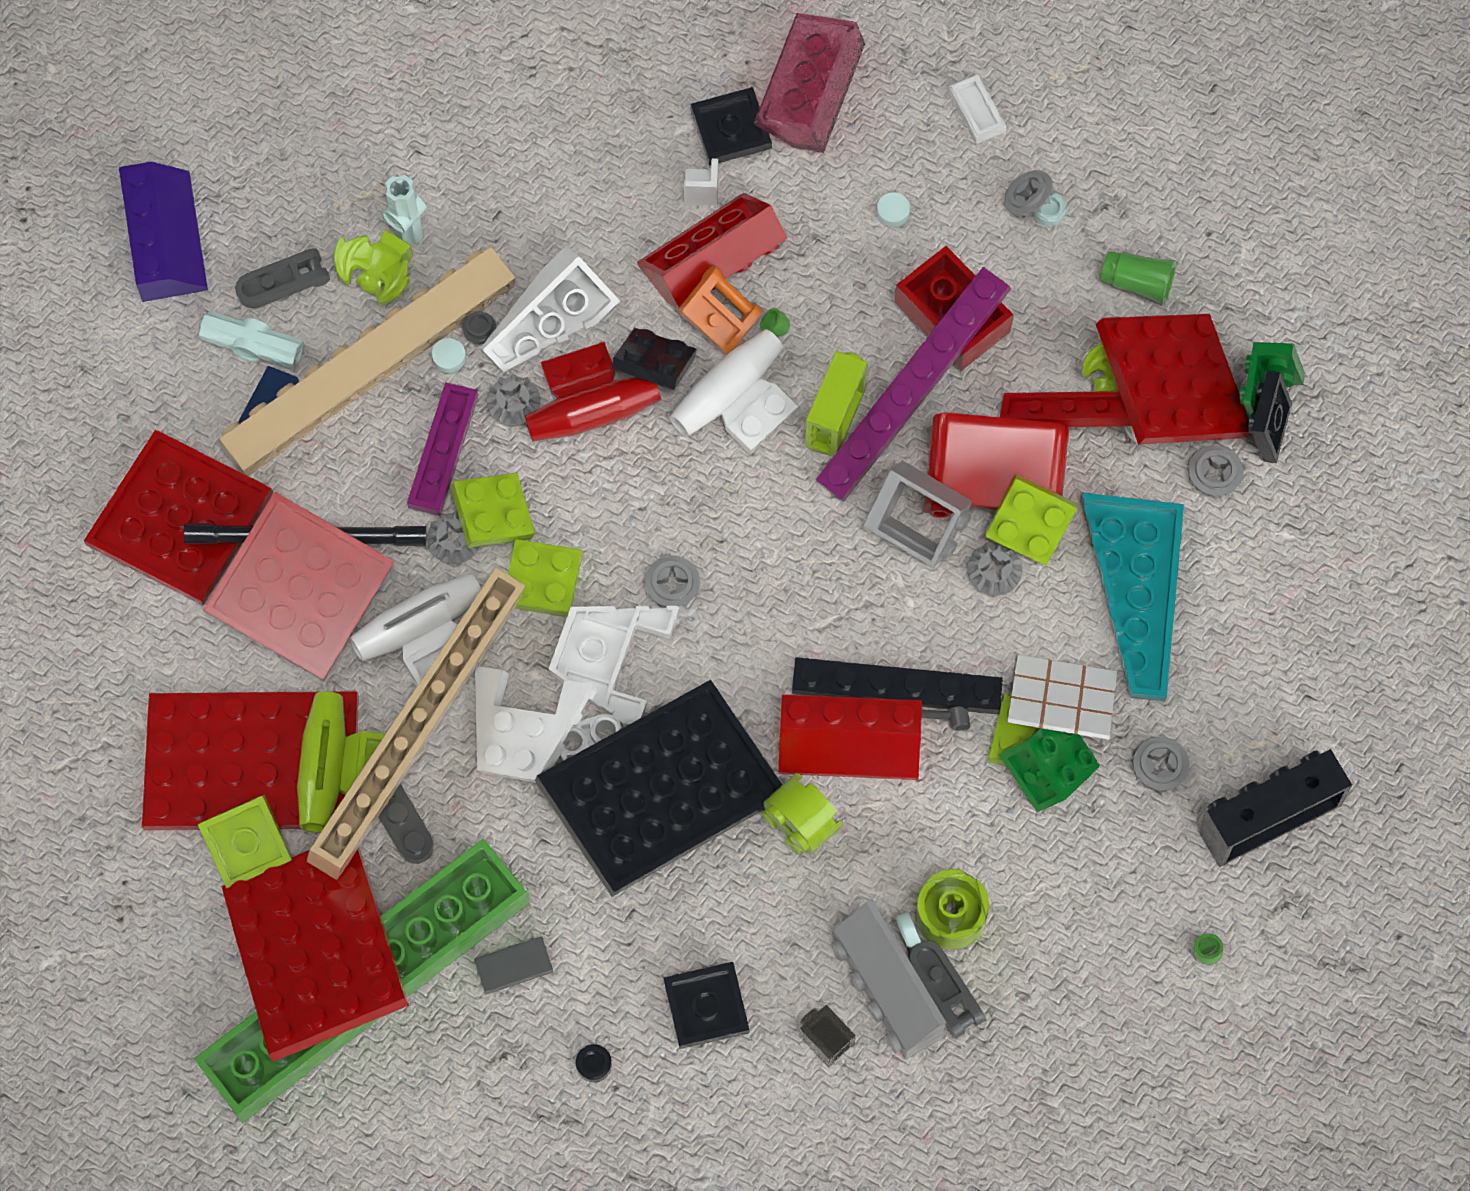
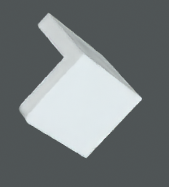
[684,158,719,205]

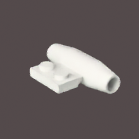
[669,329,798,454]
[349,573,481,686]

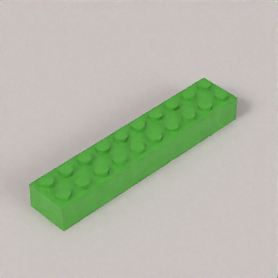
[194,838,530,1124]

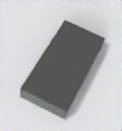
[474,937,553,995]

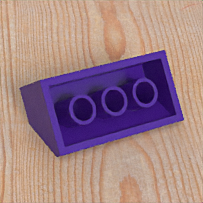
[119,161,208,302]

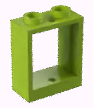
[805,351,868,457]

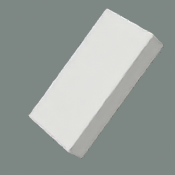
[948,74,1006,144]

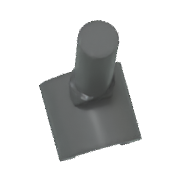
[922,706,970,731]

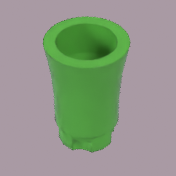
[1101,251,1176,305]

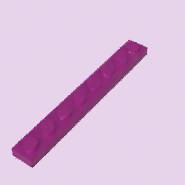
[815,267,1011,502]

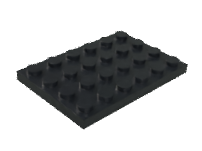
[535,680,783,897]

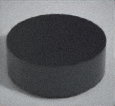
[576,1044,612,1082]

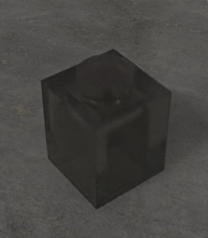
[799,1005,856,1068]

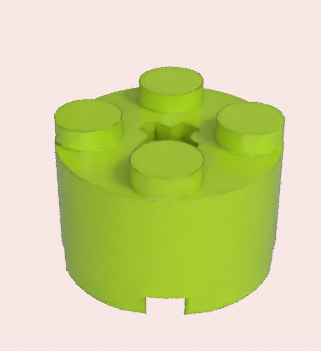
[761,773,843,855]
[916,869,989,950]

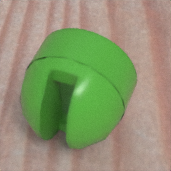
[761,308,790,337]
[1194,933,1223,965]

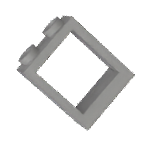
[864,460,973,568]

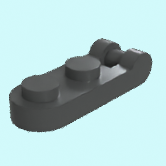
[235,248,330,308]
[378,783,434,864]
[909,941,986,1039]

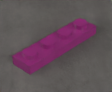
[407,382,479,516]

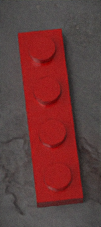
[1000,391,1131,427]

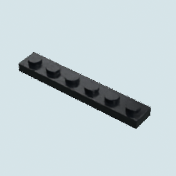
[792,657,1003,715]

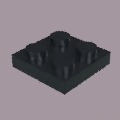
[690,87,772,166]
[611,327,697,390]
[1249,370,1292,463]
[663,962,750,1049]

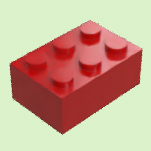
[894,246,1014,371]

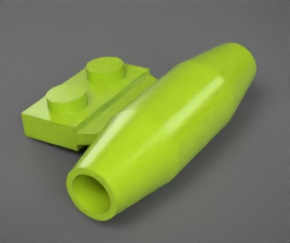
[297,691,389,833]

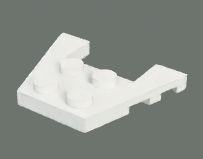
[549,606,680,727]
[475,666,598,783]

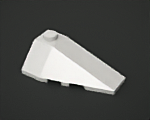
[481,246,620,372]

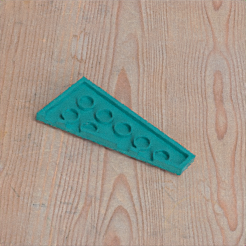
[1081,492,1184,701]

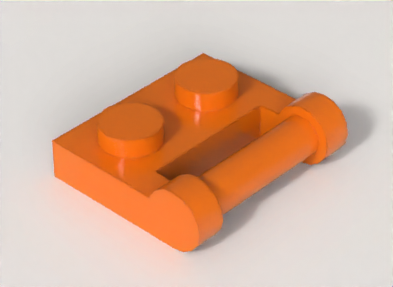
[677,265,763,355]

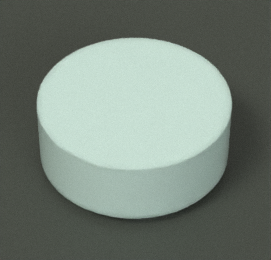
[877,192,910,227]
[1033,193,1066,227]
[432,338,466,373]
[896,911,921,949]

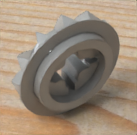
[1005,170,1055,218]
[486,373,540,426]
[1188,445,1243,499]
[426,510,480,564]
[967,543,1022,596]
[645,556,700,607]
[1133,737,1190,793]

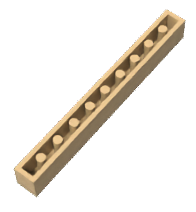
[219,247,515,476]
[307,568,526,880]

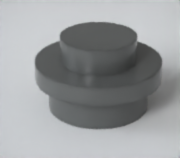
[463,311,496,344]

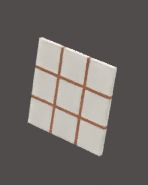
[1008,655,1117,740]

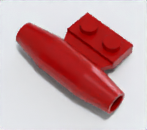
[524,342,661,442]

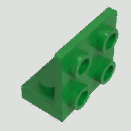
[1240,342,1305,419]
[999,728,1100,812]

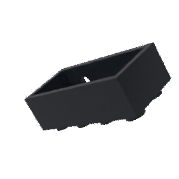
[1198,749,1352,867]

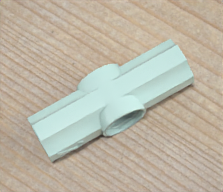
[382,175,427,245]
[199,311,304,369]

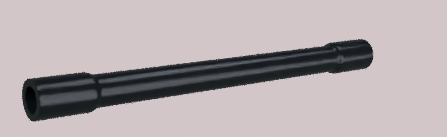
[184,524,426,546]

